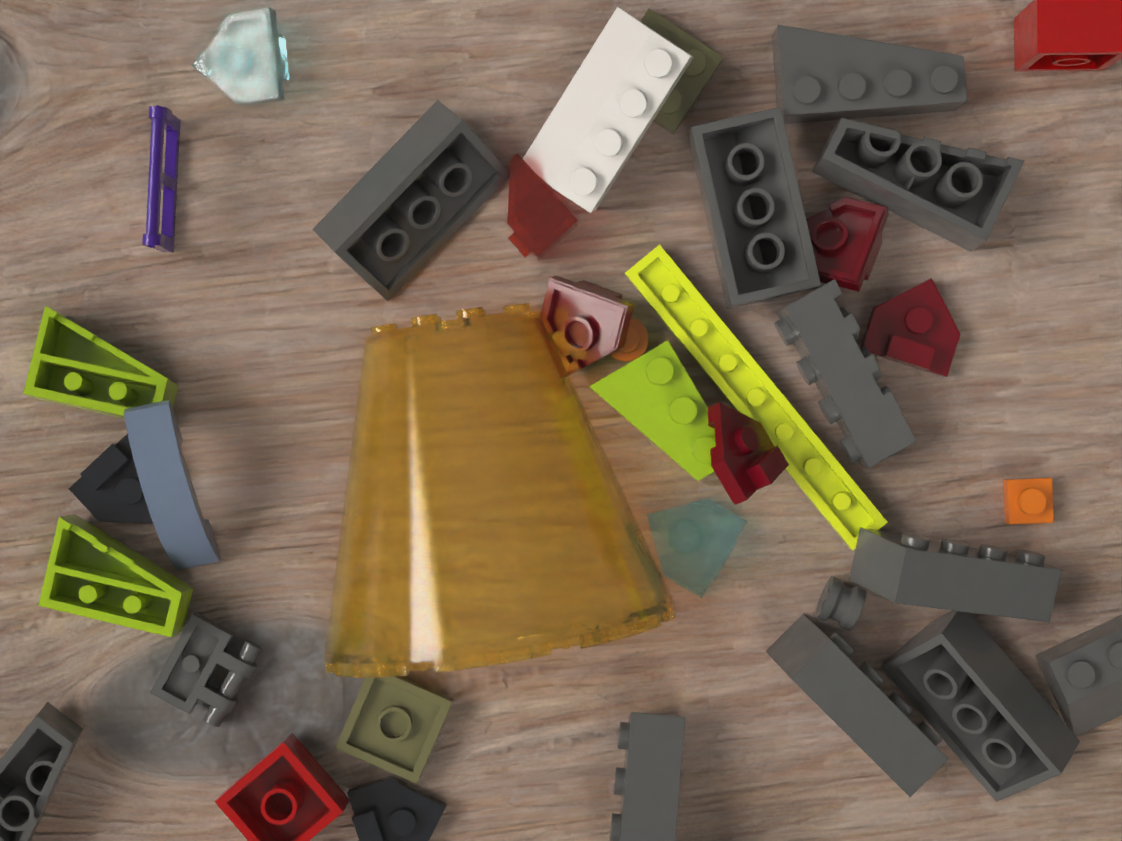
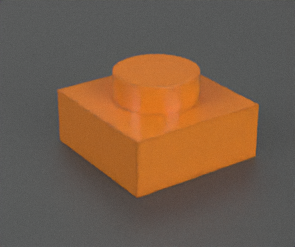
[1003,477,1054,525]

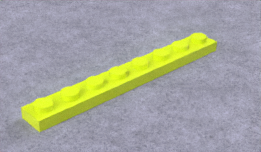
[625,244,888,550]

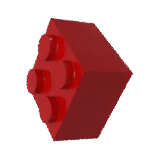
[1014,0,1122,72]
[215,733,350,841]

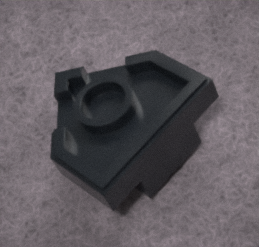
[69,433,153,523]
[347,776,447,841]

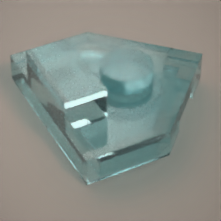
[191,7,289,106]
[647,498,747,598]

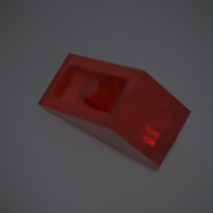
[507,153,578,261]

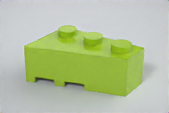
[23,305,179,419]
[589,340,716,481]
[38,514,193,637]

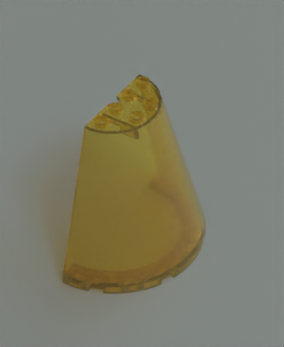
[323,303,676,678]

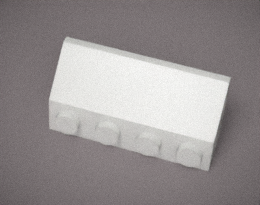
[522,7,694,213]

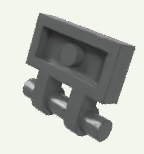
[150,612,262,727]

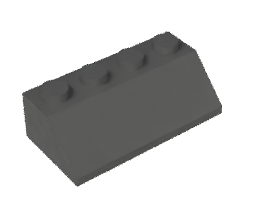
[313,100,511,301]
[688,107,821,309]
[881,610,1080,802]
[1034,615,1122,736]

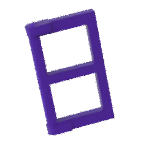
[142,105,181,253]

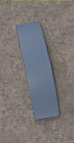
[124,400,220,570]

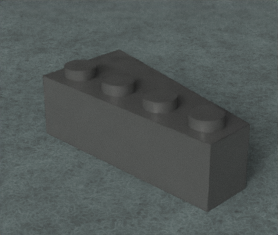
[772,25,967,124]
[812,118,1024,252]
[774,279,916,468]
[849,527,1062,622]
[766,614,949,797]
[0,702,83,841]
[610,712,685,841]

